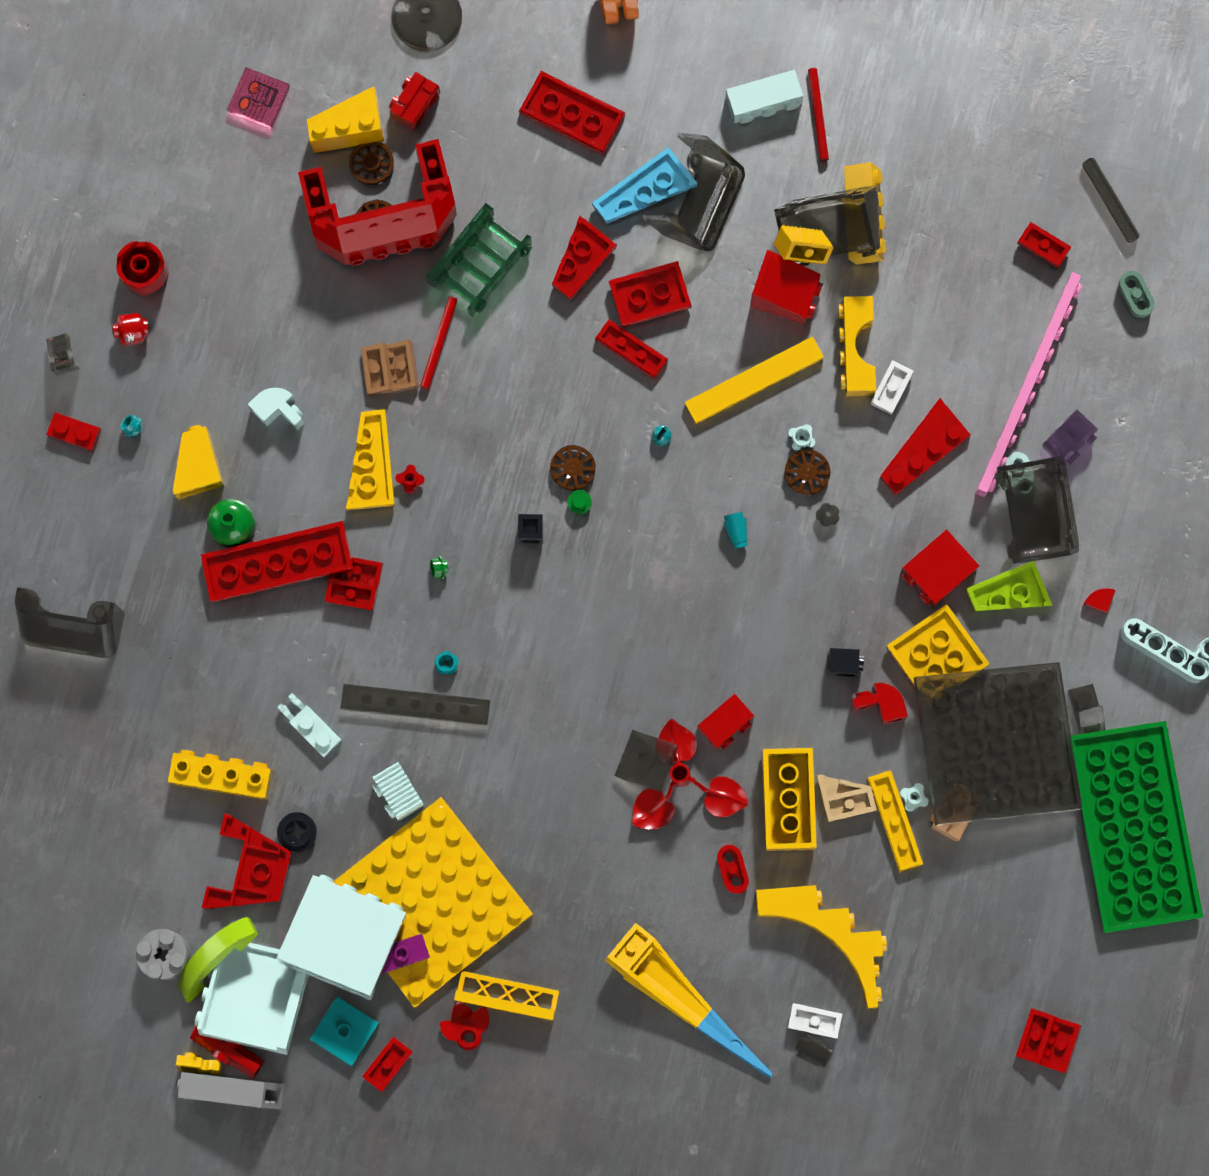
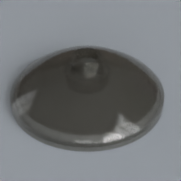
[391,0,462,51]

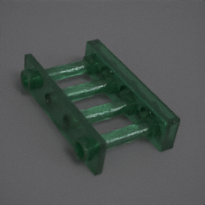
[426,203,532,317]

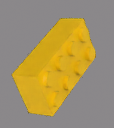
[762,748,817,851]

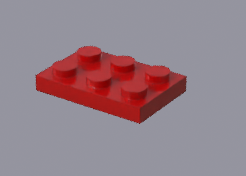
[609,261,692,328]

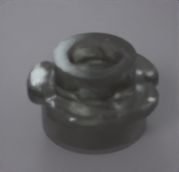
[816,503,839,527]

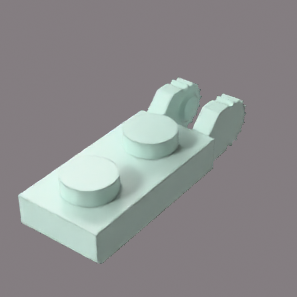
[277,693,342,758]

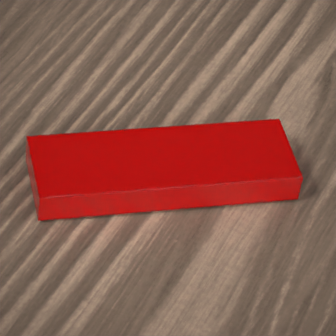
[595,319,668,380]

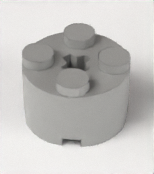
[136,929,191,981]

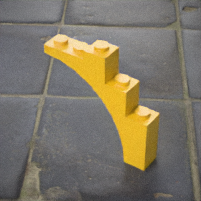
[755,885,887,1009]

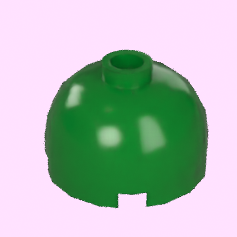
[207,499,257,548]

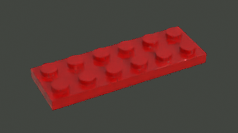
[201,521,354,603]

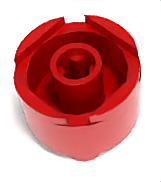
[116,241,169,296]

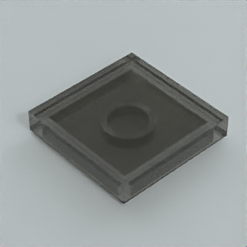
[615,730,679,793]

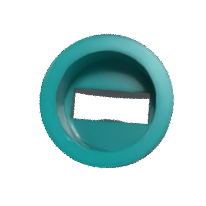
[652,425,671,446]

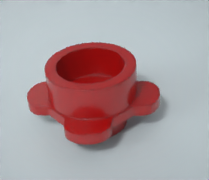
[395,465,425,494]

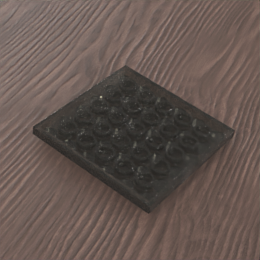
[914,662,1083,826]

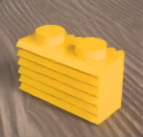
[774,225,833,265]

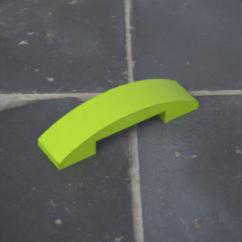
[178,917,258,1003]

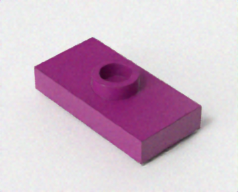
[382,934,430,974]

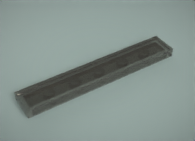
[341,684,491,725]

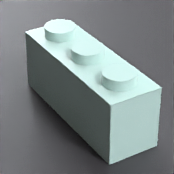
[726,70,803,124]

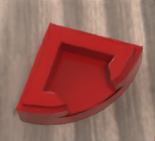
[1083,588,1116,614]

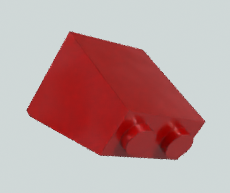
[750,250,823,325]

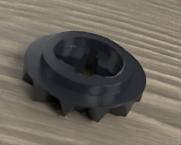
[277,812,317,852]

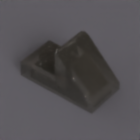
[46,332,80,375]
[1068,684,1105,734]

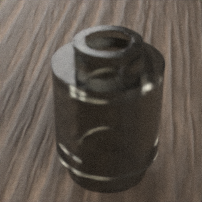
[794,1033,833,1068]

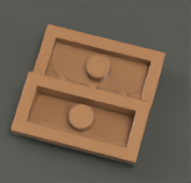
[361,340,419,395]

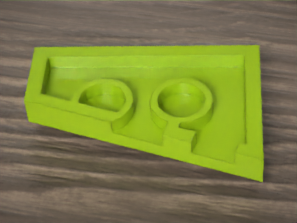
[965,560,1053,611]

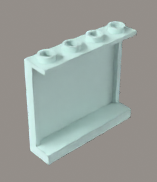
[277,875,406,1000]
[195,943,309,1055]

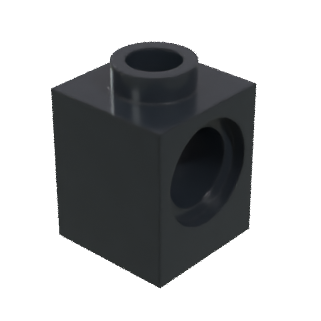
[518,514,544,544]
[827,648,864,677]

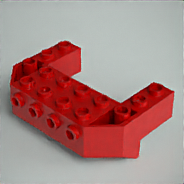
[298,139,457,266]

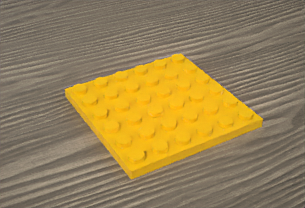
[333,797,533,1008]

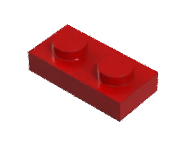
[1017,222,1071,269]
[46,412,101,452]
[362,1036,413,1092]

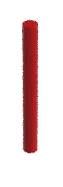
[808,68,829,162]
[420,296,458,389]

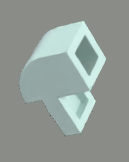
[248,388,304,431]

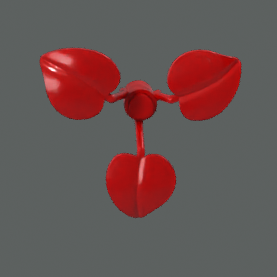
[632,719,748,830]

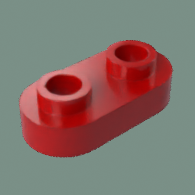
[717,845,749,894]

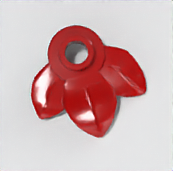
[440,1001,489,1051]

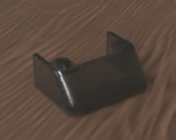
[642,133,745,251]

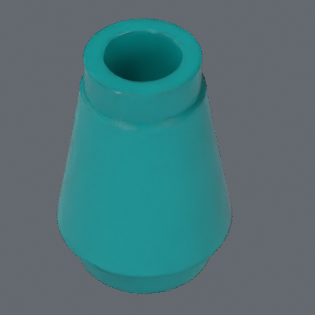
[723,512,748,549]

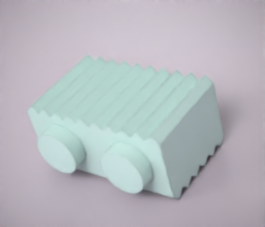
[372,762,424,821]

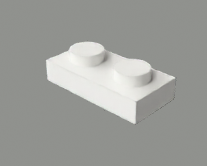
[870,360,914,415]
[788,1003,842,1039]

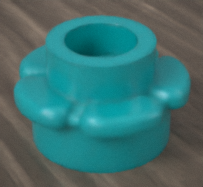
[120,414,142,437]
[434,651,459,675]

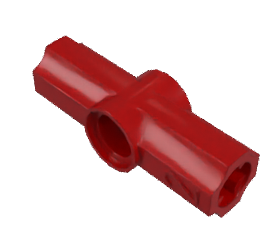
[190,1026,265,1079]

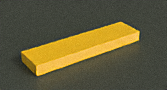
[867,770,923,873]

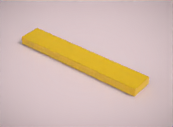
[684,336,824,425]

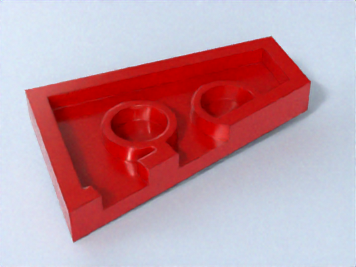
[552,215,617,301]

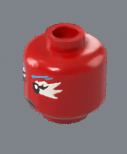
[112,313,148,346]

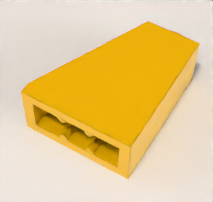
[173,425,224,499]

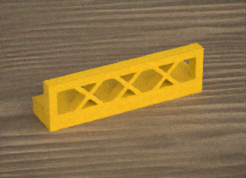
[454,971,559,1021]

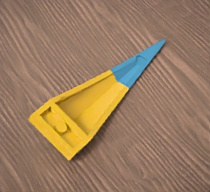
[605,923,772,1078]

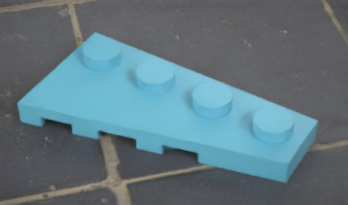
[592,147,697,224]

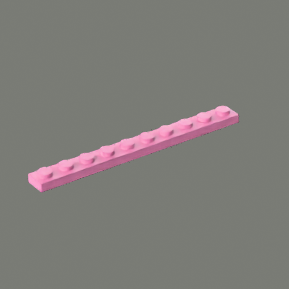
[975,272,1082,497]

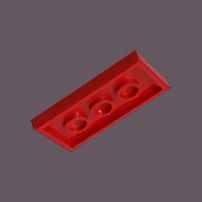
[519,71,625,155]

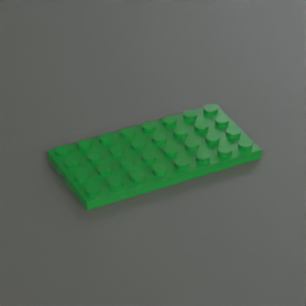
[1067,721,1203,934]

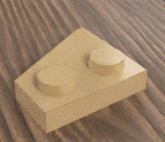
[816,774,877,823]

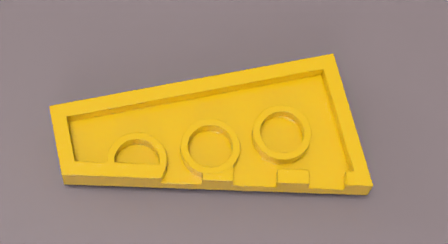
[346,409,395,511]

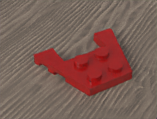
[201,813,292,909]

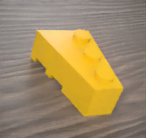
[307,86,385,153]

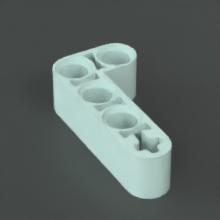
[1120,619,1209,683]

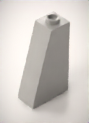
[177,1072,285,1109]

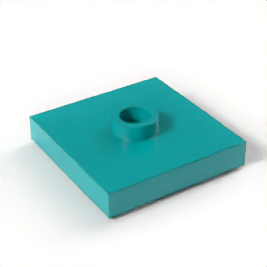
[310,996,380,1066]

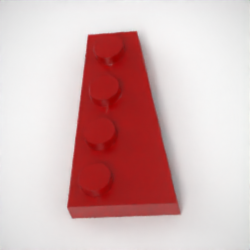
[880,398,971,496]

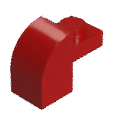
[851,683,908,725]

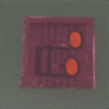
[227,67,290,129]

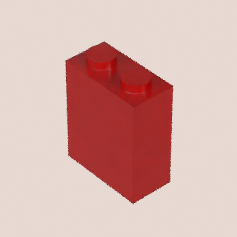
[901,529,980,608]

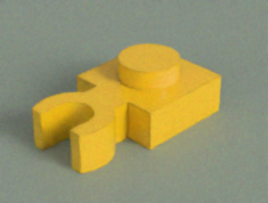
[176,1053,222,1075]

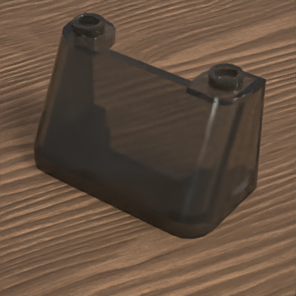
[774,185,880,266]
[995,456,1079,564]
[15,587,125,658]

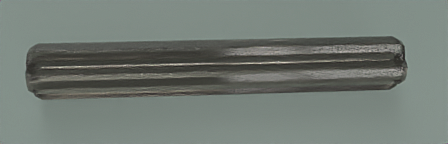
[1082,157,1140,243]

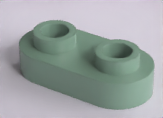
[1118,271,1155,318]

